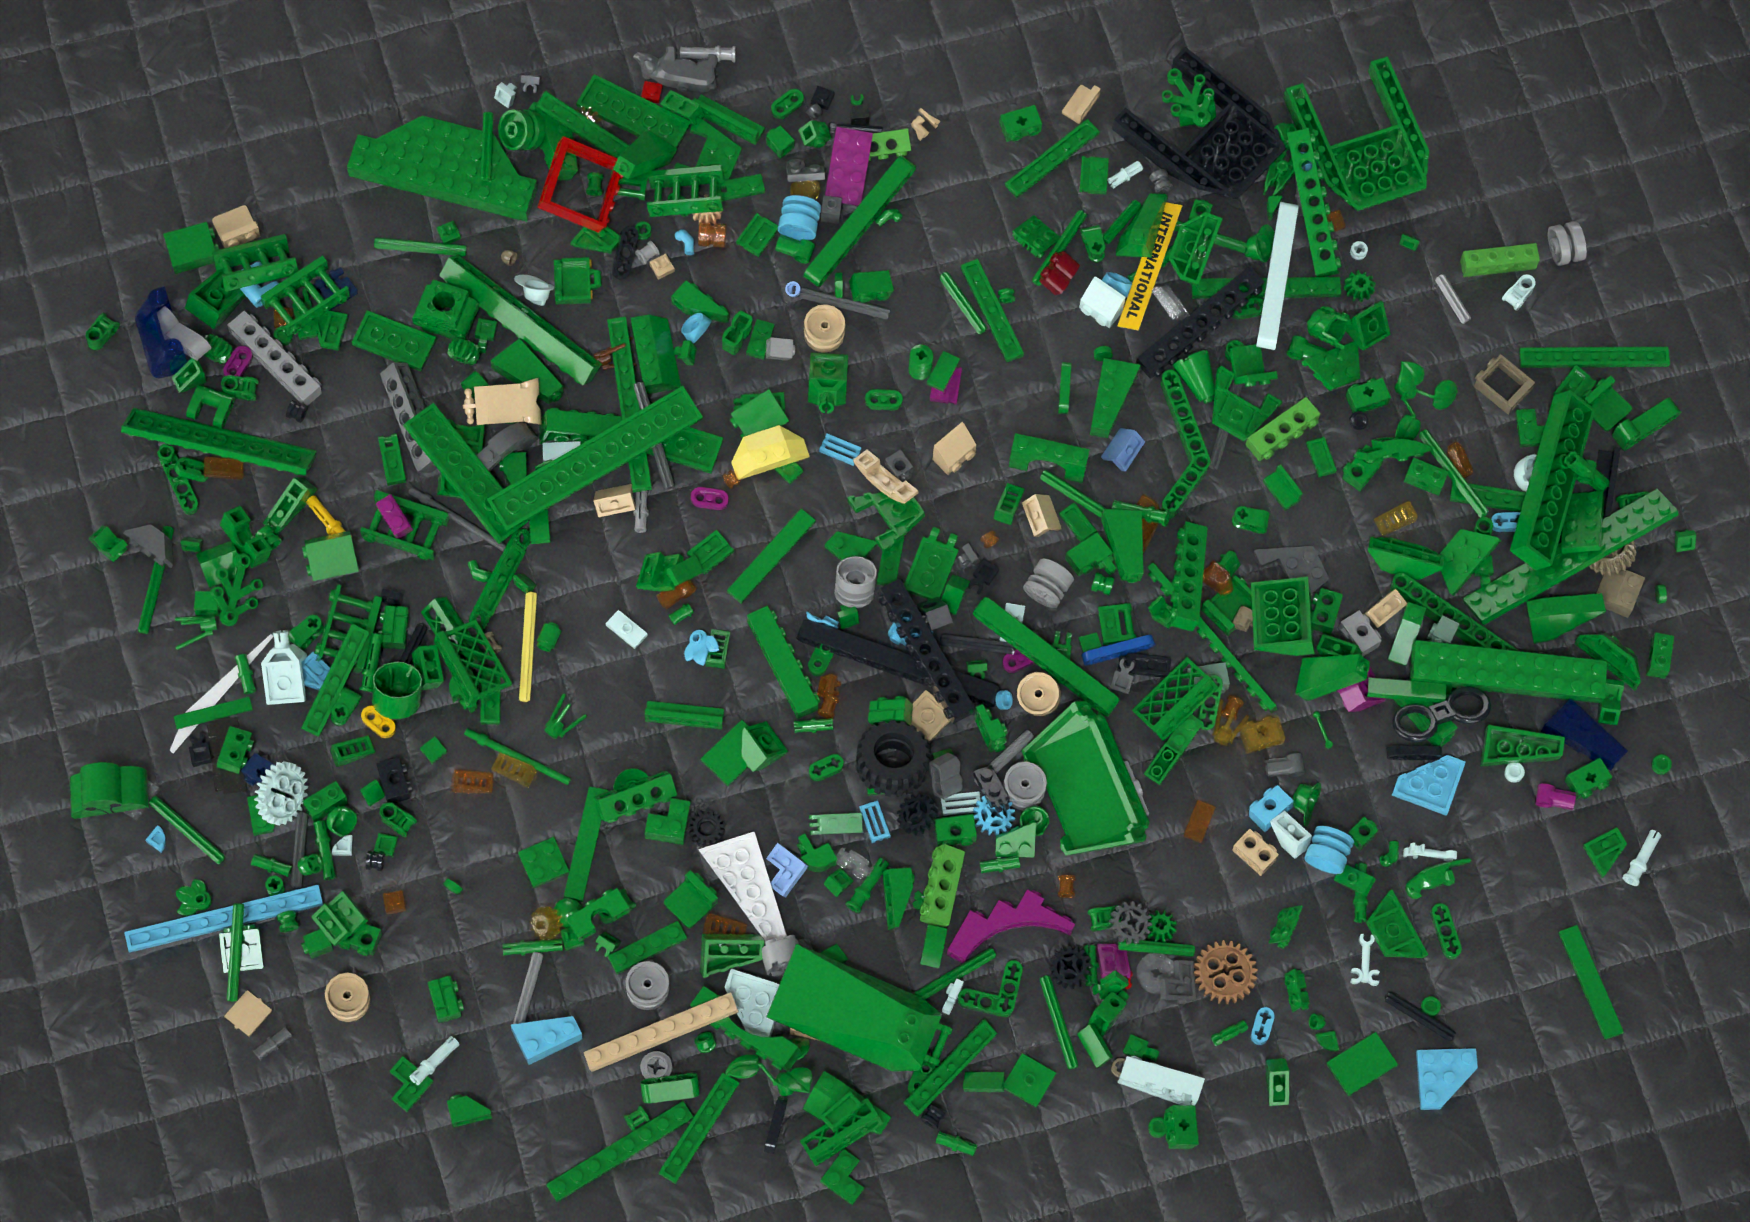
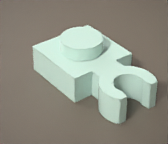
[942,979,964,1015]

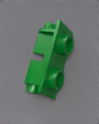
[1284,969,1310,1012]

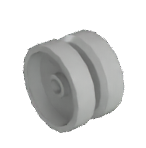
[1548,221,1587,266]
[1003,762,1047,811]
[625,961,670,1010]

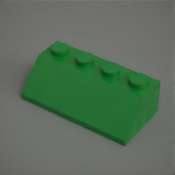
[630,315,681,394]

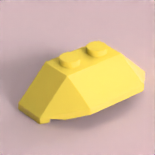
[731,425,810,481]

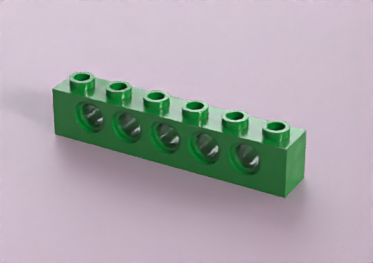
[1169,521,1208,632]

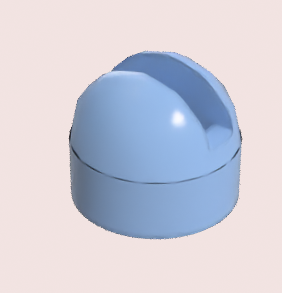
[785,281,801,297]

